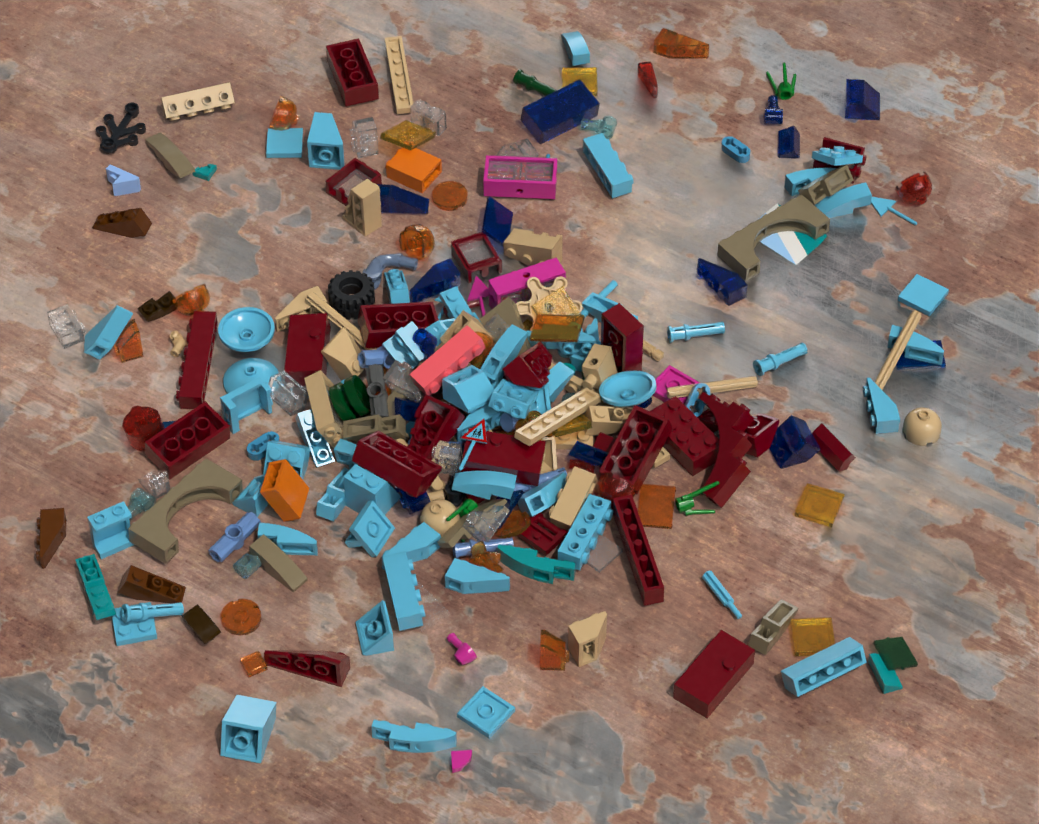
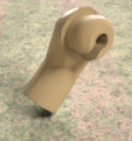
[169,331,186,357]

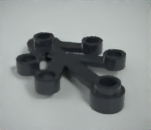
[96,102,146,154]

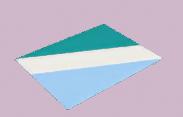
[759,203,828,265]

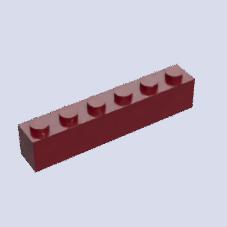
[176,311,218,409]
[612,494,664,606]

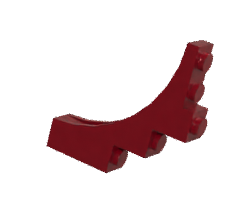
[699,392,754,508]

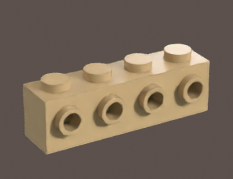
[160,82,235,121]

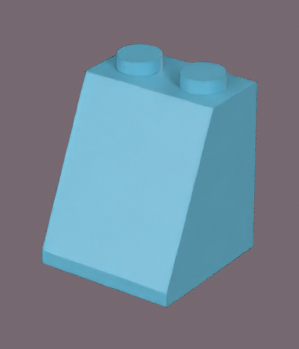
[307,112,345,170]
[343,464,401,515]
[220,695,277,763]

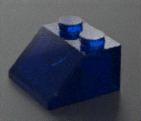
[845,79,880,120]

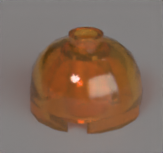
[269,95,300,131]
[399,224,435,261]
[172,284,210,316]

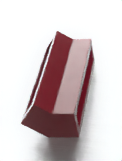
[809,423,856,471]

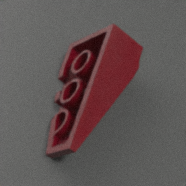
[503,341,552,388]
[407,395,465,461]
[697,408,779,458]
[264,650,350,687]

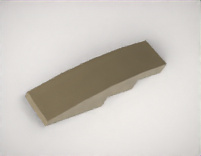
[145,132,196,178]
[437,499,508,548]

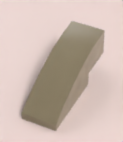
[798,164,854,205]
[343,414,406,441]
[249,534,308,593]
[748,599,799,655]

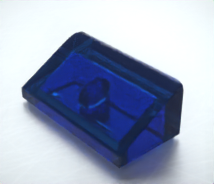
[778,126,800,159]
[394,397,422,422]
[569,441,608,467]

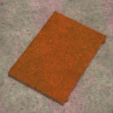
[530,314,585,342]
[638,484,676,529]

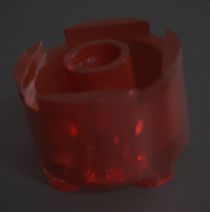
[122,405,165,451]

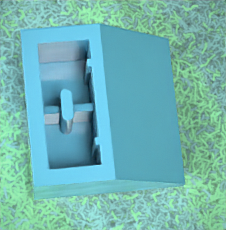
[442,365,494,413]
[263,440,311,479]

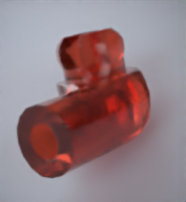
[569,459,595,474]

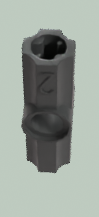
[366,364,389,418]

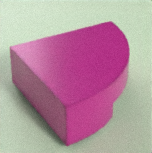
[451,750,472,773]

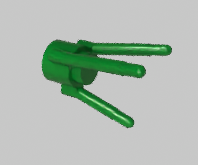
[766,62,797,100]
[675,481,719,516]
[446,499,478,542]

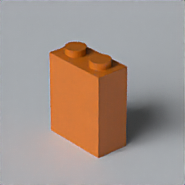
[385,144,442,194]
[260,459,309,522]

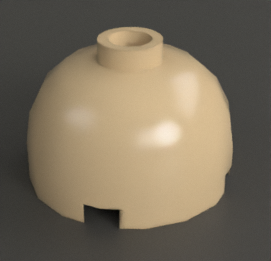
[902,407,942,446]
[420,499,460,537]

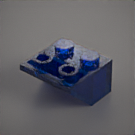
[769,415,821,469]

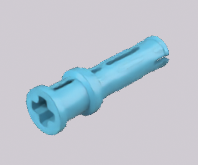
[667,322,725,343]
[753,343,808,376]
[121,602,184,622]

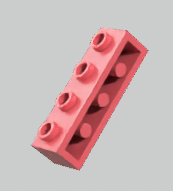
[409,325,486,396]

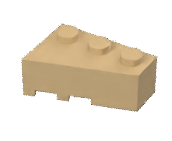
[342,179,382,237]
[503,228,562,266]
[549,466,600,531]

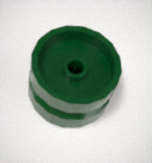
[329,375,371,421]

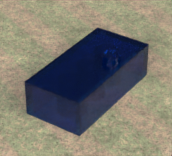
[520,79,600,145]

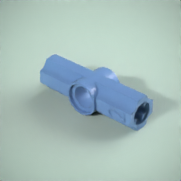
[357,346,397,369]
[208,512,261,563]

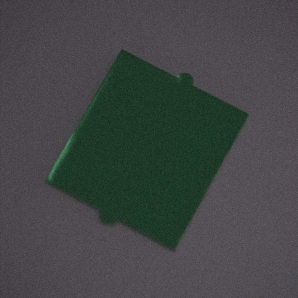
[873,637,918,671]

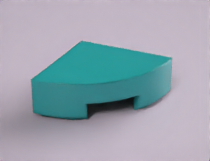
[193,164,217,181]

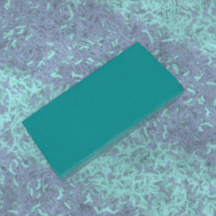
[868,653,903,694]

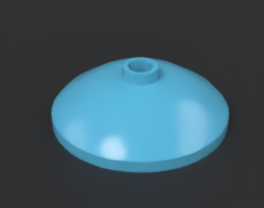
[218,307,275,352]
[223,358,280,397]
[599,371,657,407]

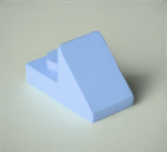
[106,164,141,196]

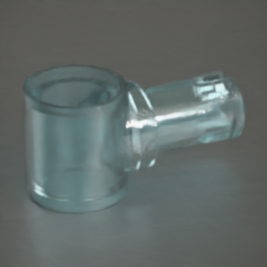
[581,116,617,139]
[128,488,156,521]

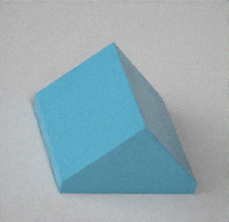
[232,474,269,517]
[355,600,394,656]

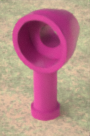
[447,633,477,665]

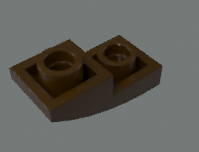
[137,291,181,322]
[181,604,221,644]

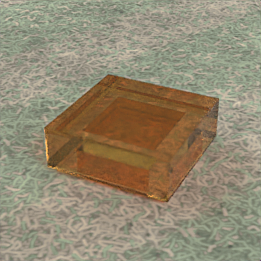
[240,651,268,677]

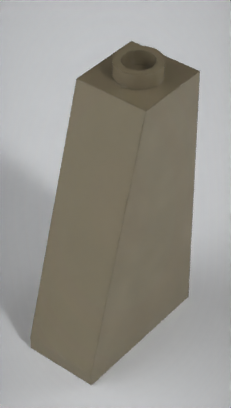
[479,297,531,358]

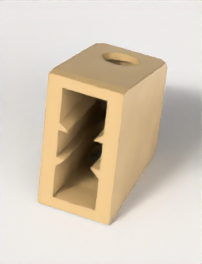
[582,344,618,390]

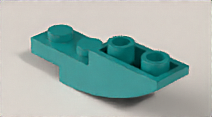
[498,544,576,584]
[75,554,116,620]

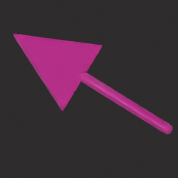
[467,276,489,317]

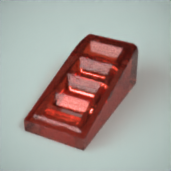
[638,61,658,98]

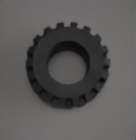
[328,270,375,319]

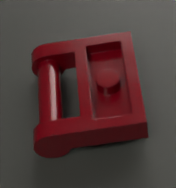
[516,513,568,556]

